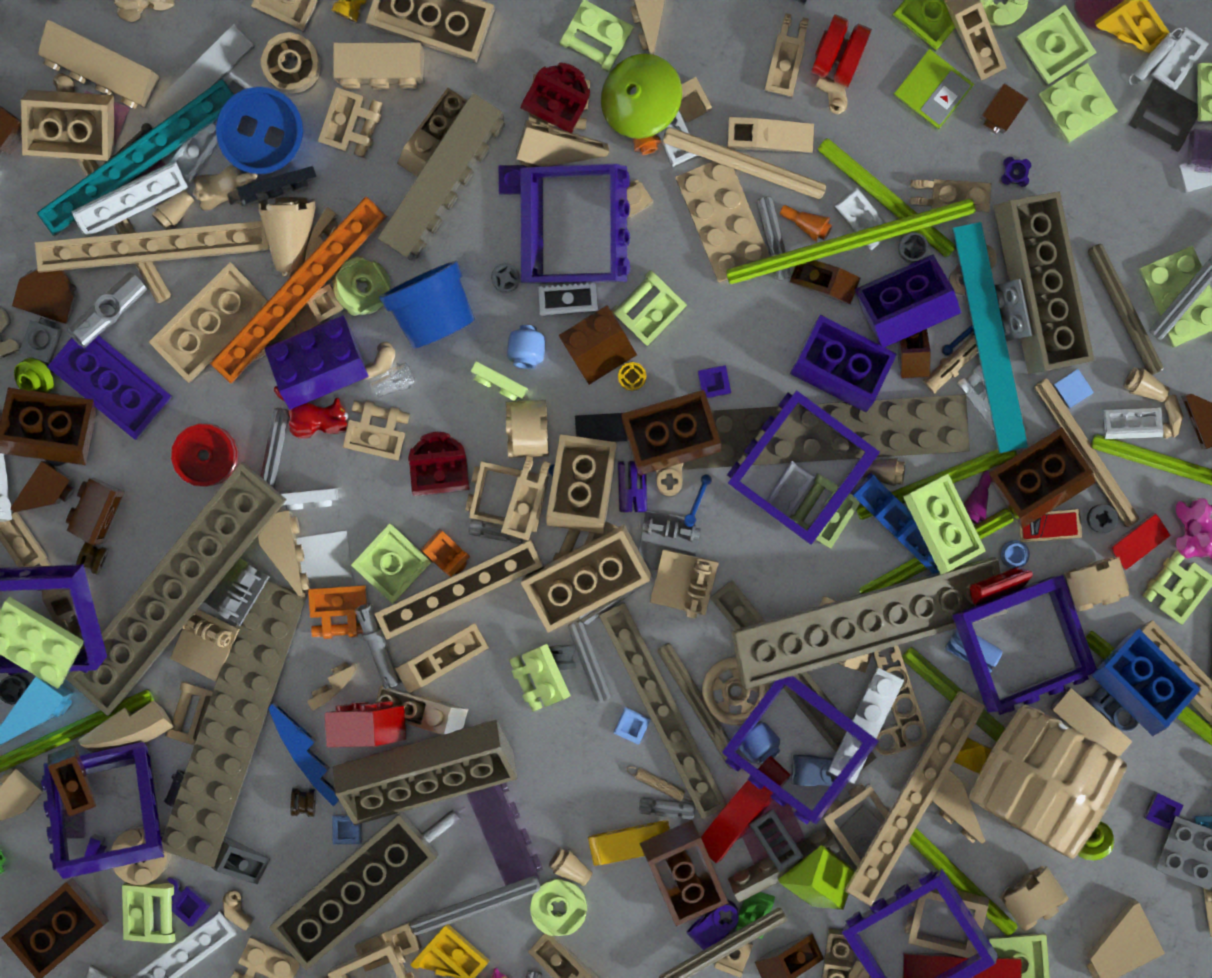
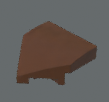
[12,269,76,324]

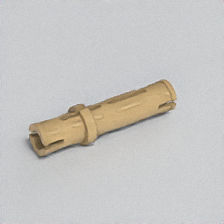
[922,334,978,394]

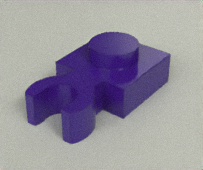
[167,877,211,927]

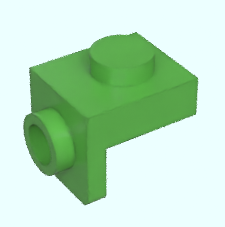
[735,892,775,939]

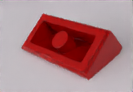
[1108,513,1171,570]
[969,567,1033,605]

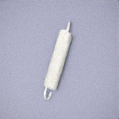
[1129,28,1182,85]
[421,807,465,843]

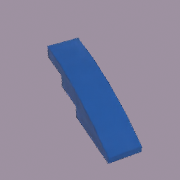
[851,473,940,574]
[268,702,339,807]

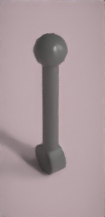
[105,123,152,163]

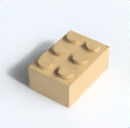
[333,43,424,89]
[21,90,114,161]
[546,434,617,534]

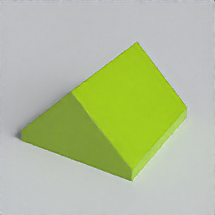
[778,845,855,910]

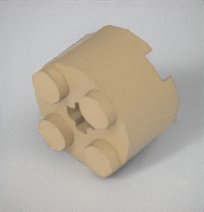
[260,32,321,94]
[506,400,549,458]
[1064,556,1130,612]
[111,825,172,885]
[1000,866,1069,931]

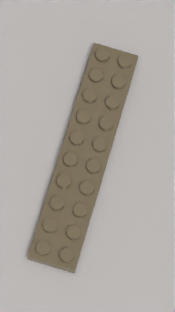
[683,394,970,470]
[65,462,287,716]
[731,557,1008,689]
[161,581,308,868]

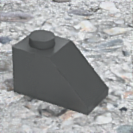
[211,837,270,885]

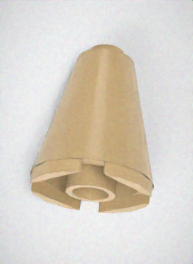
[258,197,316,276]

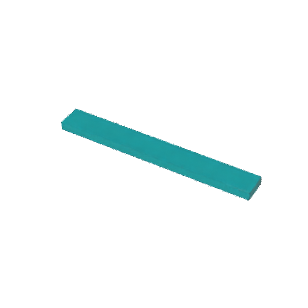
[36,79,234,237]
[952,222,1028,453]

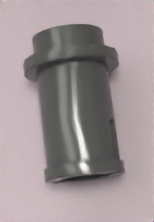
[164,770,185,807]

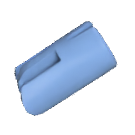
[945,630,1002,673]

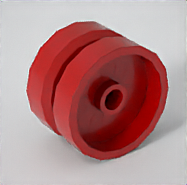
[811,14,872,88]
[171,424,239,487]

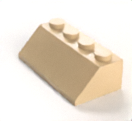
[38,20,160,109]

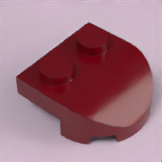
[520,63,590,134]
[408,432,470,496]

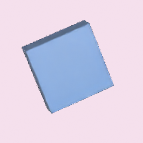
[1053,369,1094,408]
[613,707,651,745]
[332,815,362,845]

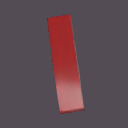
[701,756,791,863]
[903,953,1022,978]

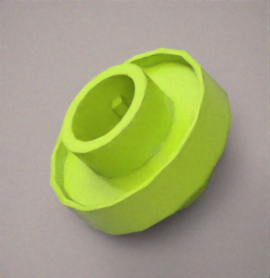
[14,358,54,393]
[1078,821,1114,861]

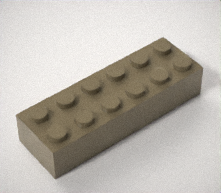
[378,93,505,261]
[994,191,1094,375]
[333,720,517,825]
[269,812,438,971]

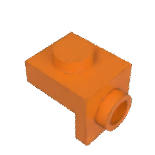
[420,529,470,577]

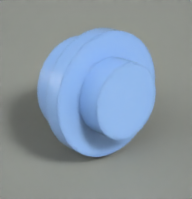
[1001,540,1030,568]

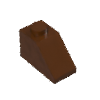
[979,83,1028,134]
[789,260,861,305]
[897,329,931,378]
[1181,394,1212,449]
[11,461,74,512]
[48,745,96,817]
[755,933,824,978]

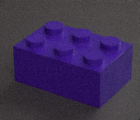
[855,254,961,348]
[264,315,369,410]
[790,315,897,413]

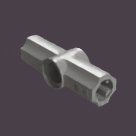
[67,272,147,348]

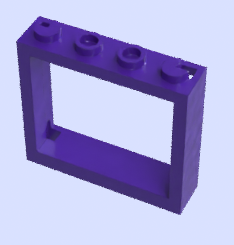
[520,164,630,284]
[727,390,880,545]
[0,564,107,675]
[952,574,1097,715]
[722,676,879,825]
[41,742,164,879]
[842,868,998,978]

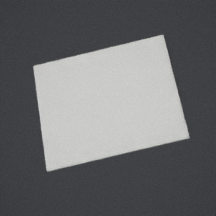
[296,531,355,591]

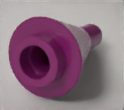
[963,471,991,524]

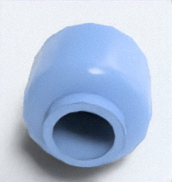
[507,325,546,369]
[739,722,780,764]

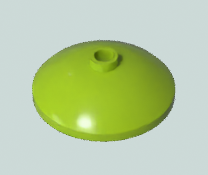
[601,54,682,139]

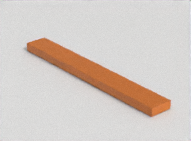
[210,196,388,383]

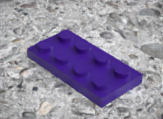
[47,335,173,440]

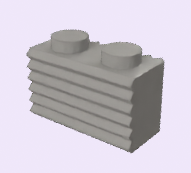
[538,282,598,316]

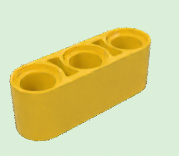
[588,820,670,866]

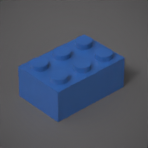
[1091,629,1201,736]

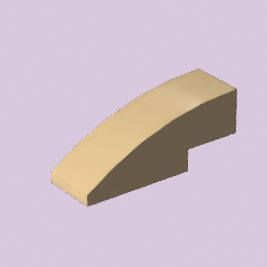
[1050,687,1132,757]
[78,701,174,753]

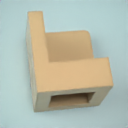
[679,77,712,123]

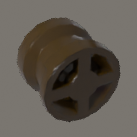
[76,542,108,575]
[290,788,316,817]

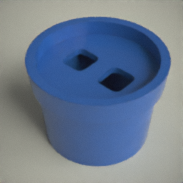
[216,87,303,174]
[379,260,475,349]

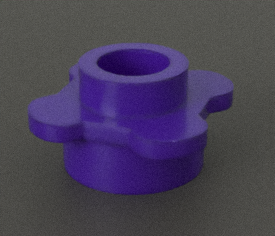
[1001,157,1032,187]

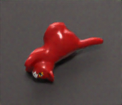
[274,386,348,439]

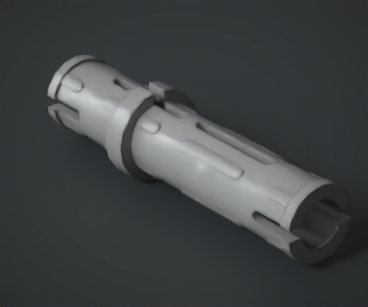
[355,603,401,689]

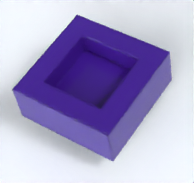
[498,165,527,195]
[698,365,731,398]
[1144,792,1184,830]
[84,834,107,857]

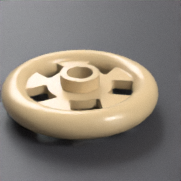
[702,657,770,726]

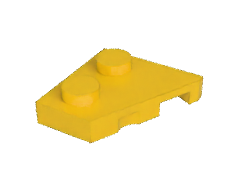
[1094,0,1170,54]
[410,924,490,978]

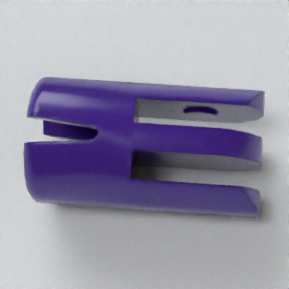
[618,461,647,512]

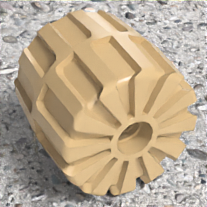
[969,705,1127,859]

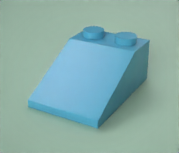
[0,676,74,745]

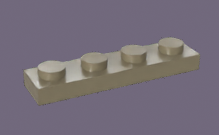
[728,827,841,902]

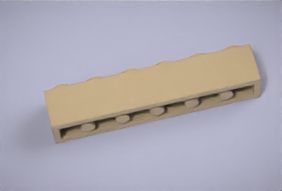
[375,539,544,640]

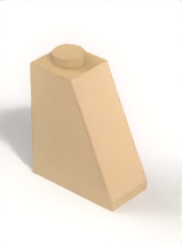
[1086,899,1165,978]

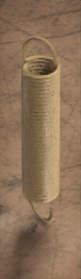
[627,766,693,802]

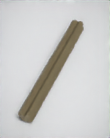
[1088,244,1163,375]
[658,643,738,769]
[659,908,787,978]

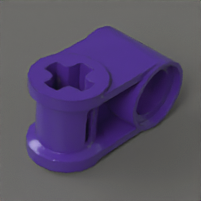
[686,900,739,950]

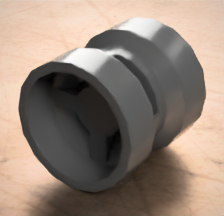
[898,232,929,263]
[0,674,31,705]

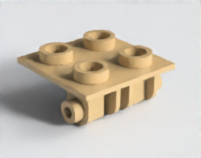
[650,549,719,618]
[170,609,240,682]

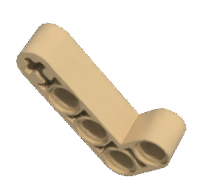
[872,645,927,756]

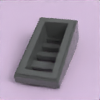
[749,809,804,873]

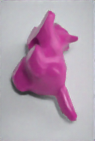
[1176,498,1212,561]

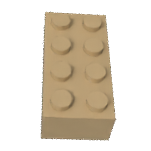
[366,0,495,64]
[521,524,651,633]

